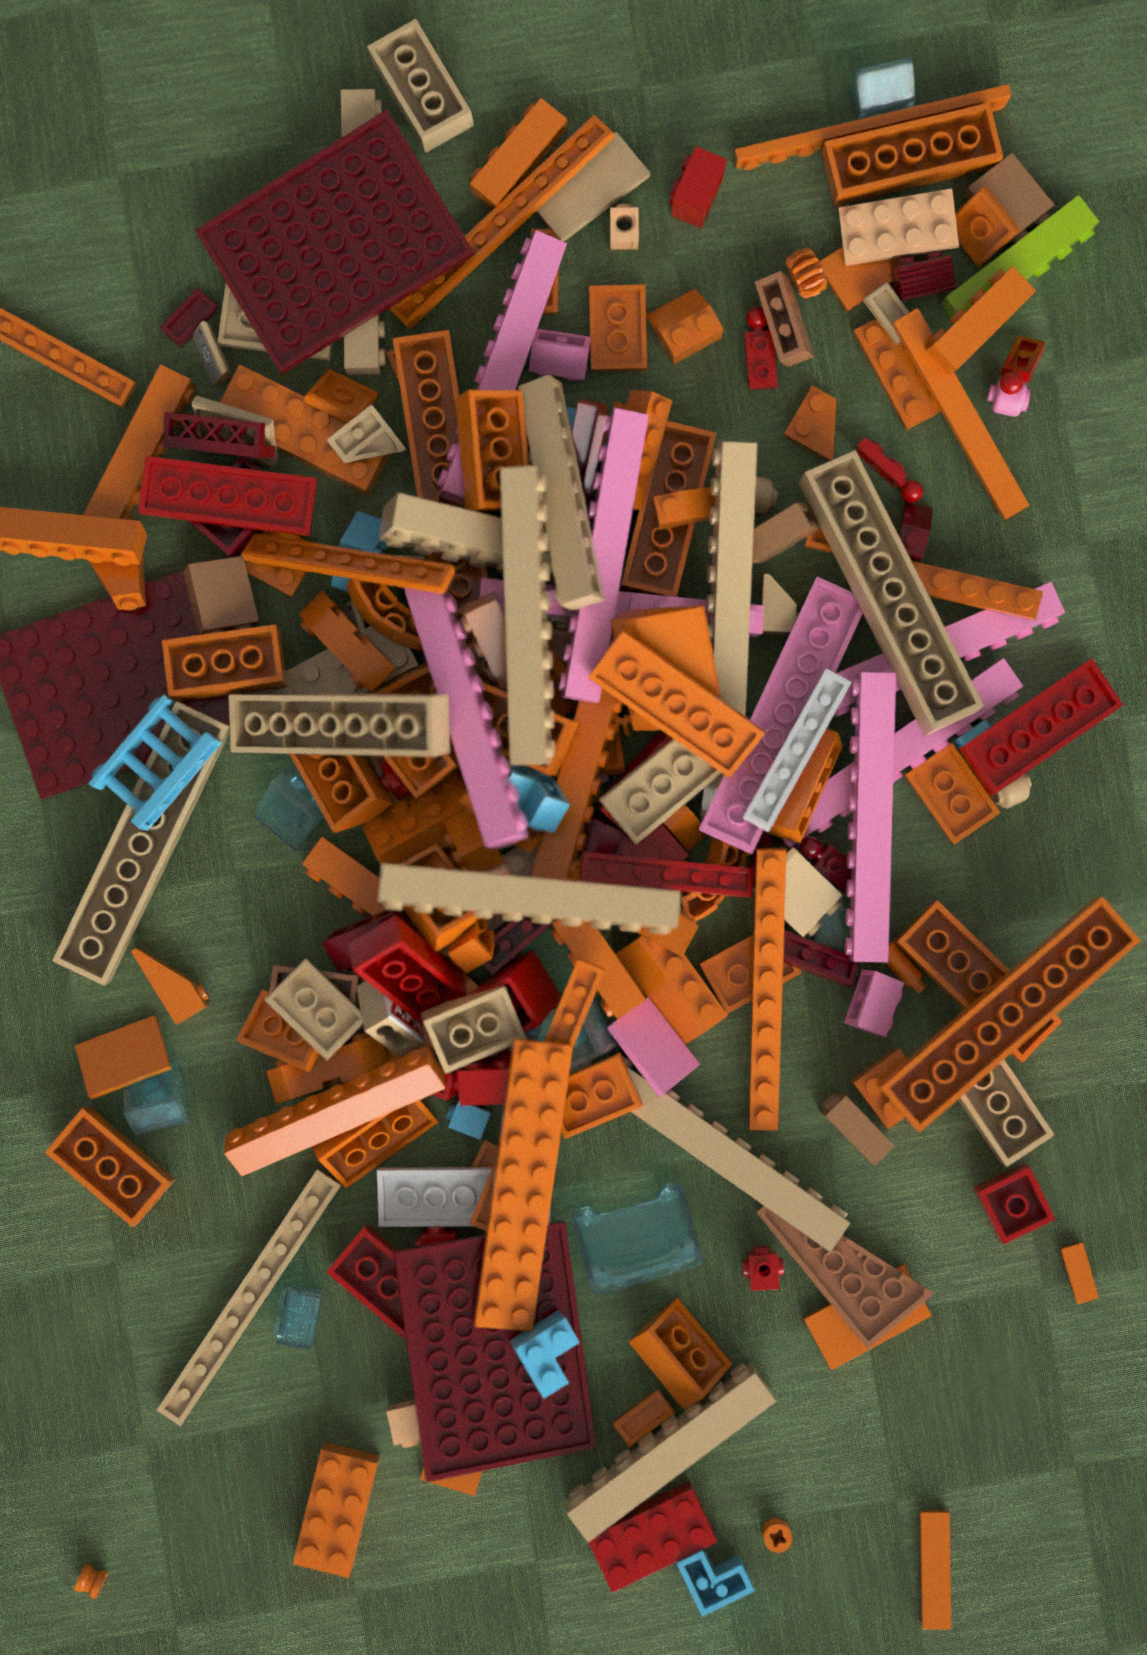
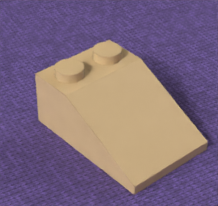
[420,986,526,1074]

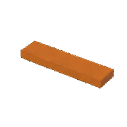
[919,1510,951,1630]

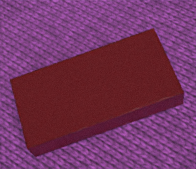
[159,287,219,349]

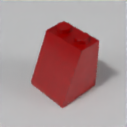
[467,950,562,1033]

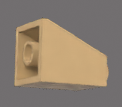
[753,848,842,937]

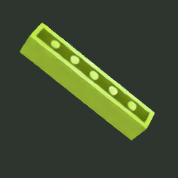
[940,195,1100,317]

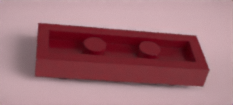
[783,930,859,988]

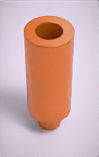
[885,941,926,993]

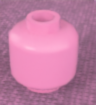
[987,377,1031,417]

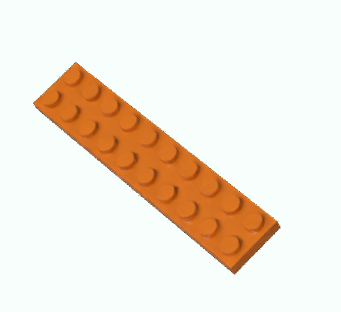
[474,1038,573,1331]

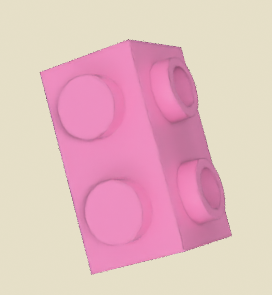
[529,329,591,381]
[844,969,904,1037]

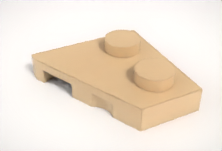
[326,404,406,463]

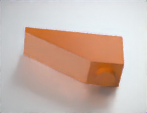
[652,487,715,531]
[131,948,209,1024]

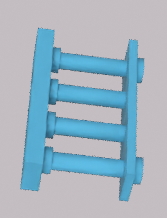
[88,695,222,831]

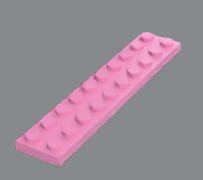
[699,577,863,854]

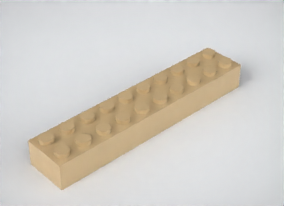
[799,450,984,736]
[52,701,230,986]
[379,864,681,935]

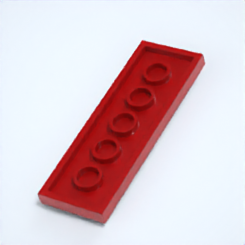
[138,456,318,536]
[958,658,1123,796]

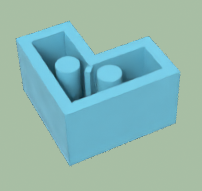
[331,511,388,592]
[507,760,570,833]
[509,1310,580,1398]
[676,1549,754,1617]

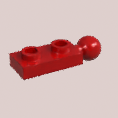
[744,307,778,391]
[1000,336,1045,395]
[855,438,923,503]

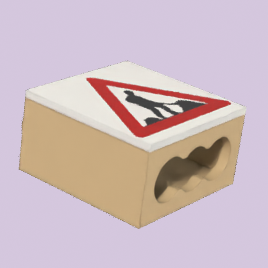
[356,981,424,1056]

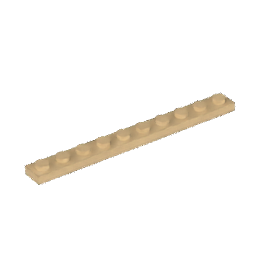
[157,1168,342,1426]

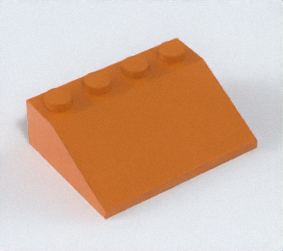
[611,605,722,731]

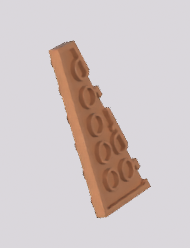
[756,1205,934,1349]

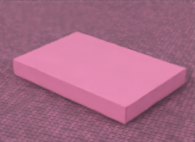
[607,997,700,1097]

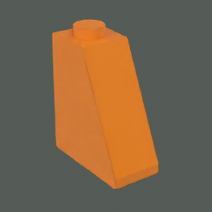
[87,555,146,610]

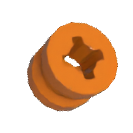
[762,1518,792,1553]
[74,1563,108,1599]

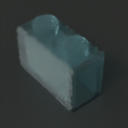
[273,1283,323,1350]

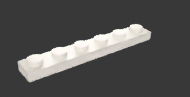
[743,669,852,832]

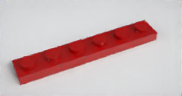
[579,852,754,898]

